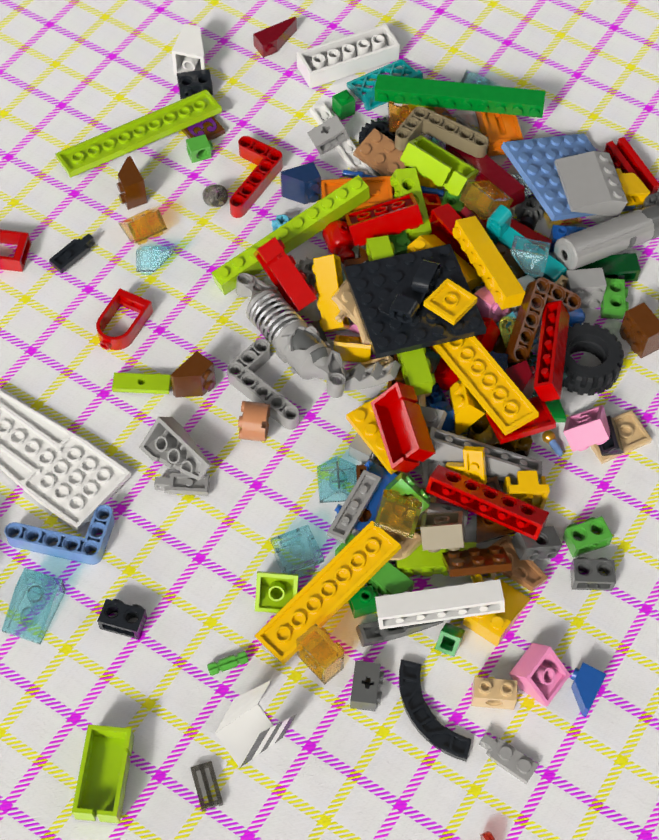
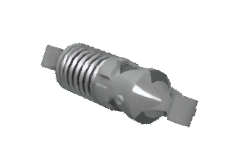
[236,273,349,398]

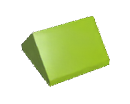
[255,571,299,613]

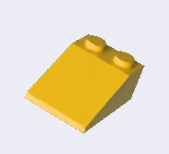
[463,577,531,647]

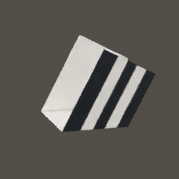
[215,680,297,768]

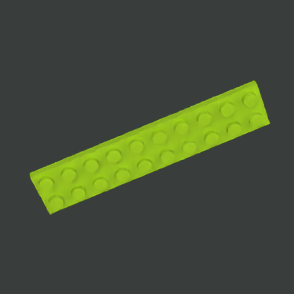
[55,90,222,178]

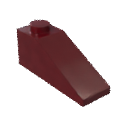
[253,17,297,58]

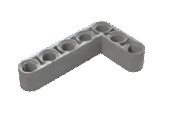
[227,339,299,430]

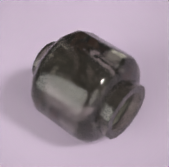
[203,184,228,207]

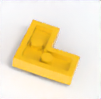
[445,446,487,485]

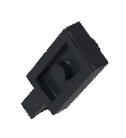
[49,233,95,274]

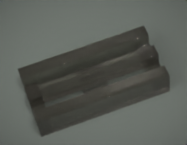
[190,761,223,812]

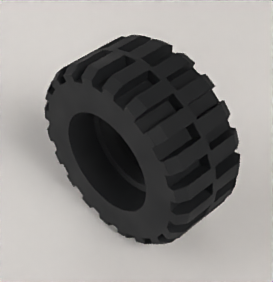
[562,323,624,396]

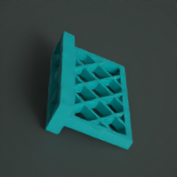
[347,59,423,111]

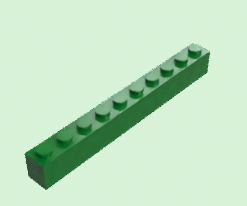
[374,74,546,118]

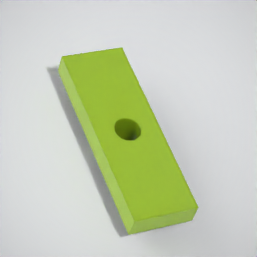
[112,373,171,394]

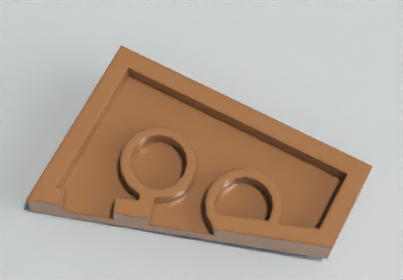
[491,534,548,592]

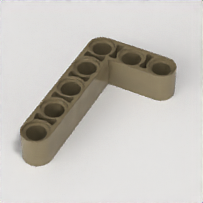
[395,107,489,158]

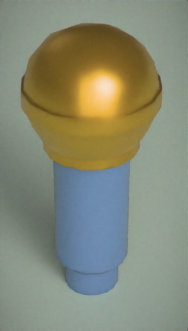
[542,430,564,457]

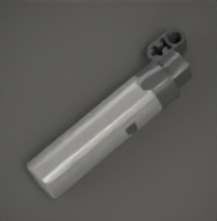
[554,192,659,270]

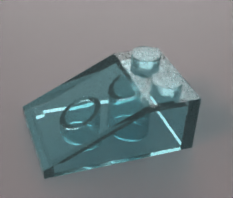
[2,568,66,644]

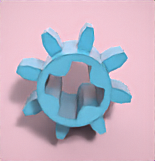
[272,214,292,231]

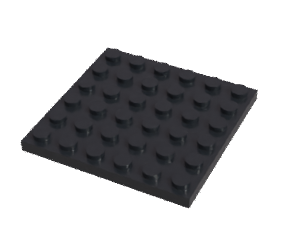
[344,244,487,359]

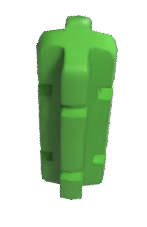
[207,651,248,676]

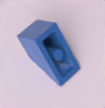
[570,663,606,717]

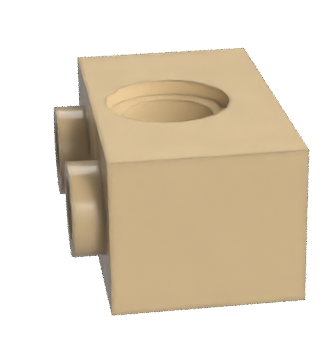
[471,677,517,710]

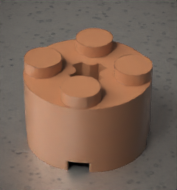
[238,401,270,442]

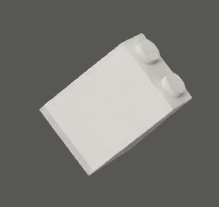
[172,23,205,75]

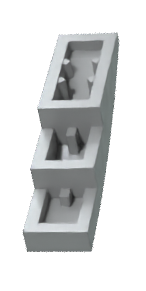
[344,360,401,391]

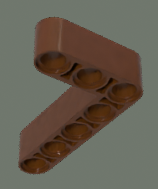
[505,277,581,365]

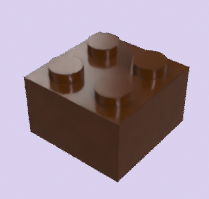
[619,302,659,358]

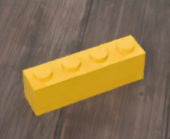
[312,254,350,333]

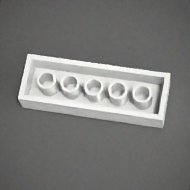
[297,24,400,89]

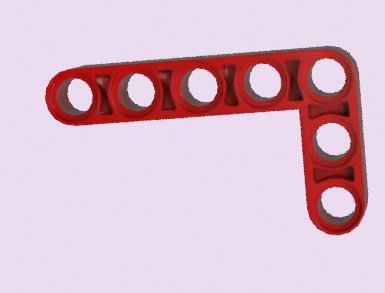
[230,136,283,218]

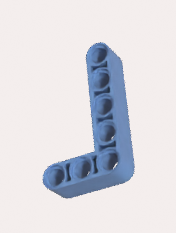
[4,505,115,565]

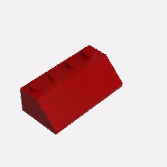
[345,193,424,246]

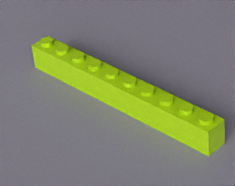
[211,175,370,295]
[366,236,435,395]

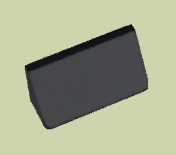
[599,415,624,456]

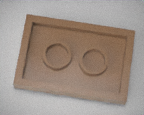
[353,128,408,176]

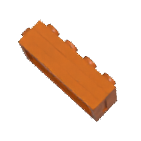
[475,111,523,156]
[321,176,395,220]

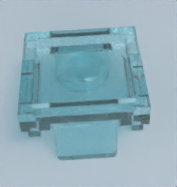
[271,525,324,578]

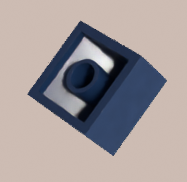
[281,162,321,204]

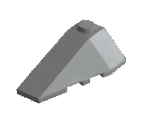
[139,417,211,481]

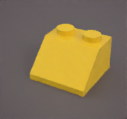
[450,380,485,435]

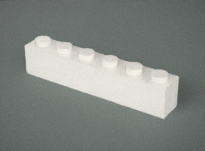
[375,579,505,629]

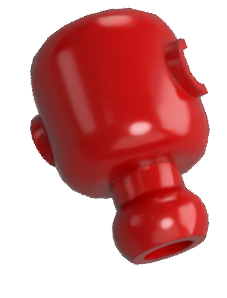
[322,220,355,264]

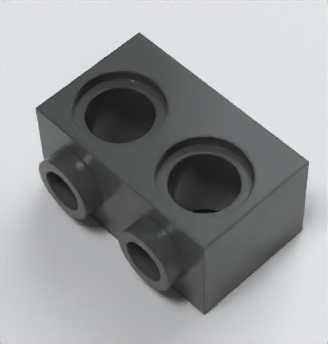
[570,557,616,591]

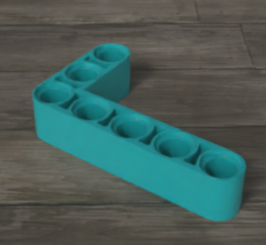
[486,205,567,283]

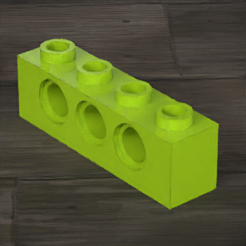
[390,167,432,240]

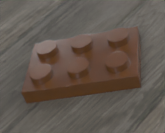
[442,545,512,577]

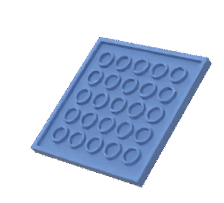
[501,133,636,221]

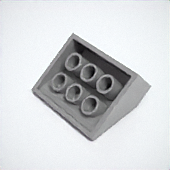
[554,151,628,217]

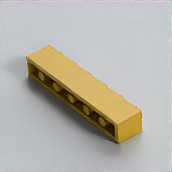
[453,216,525,310]

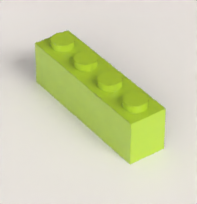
[395,542,477,577]

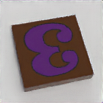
[182,117,225,141]

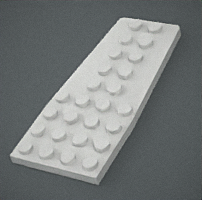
[0,390,131,531]

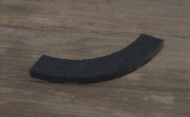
[399,659,471,762]

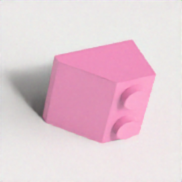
[563,404,610,452]
[509,643,570,706]

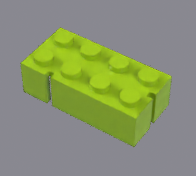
[400,135,479,196]
[72,724,134,824]

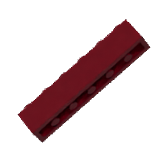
[446,144,525,209]

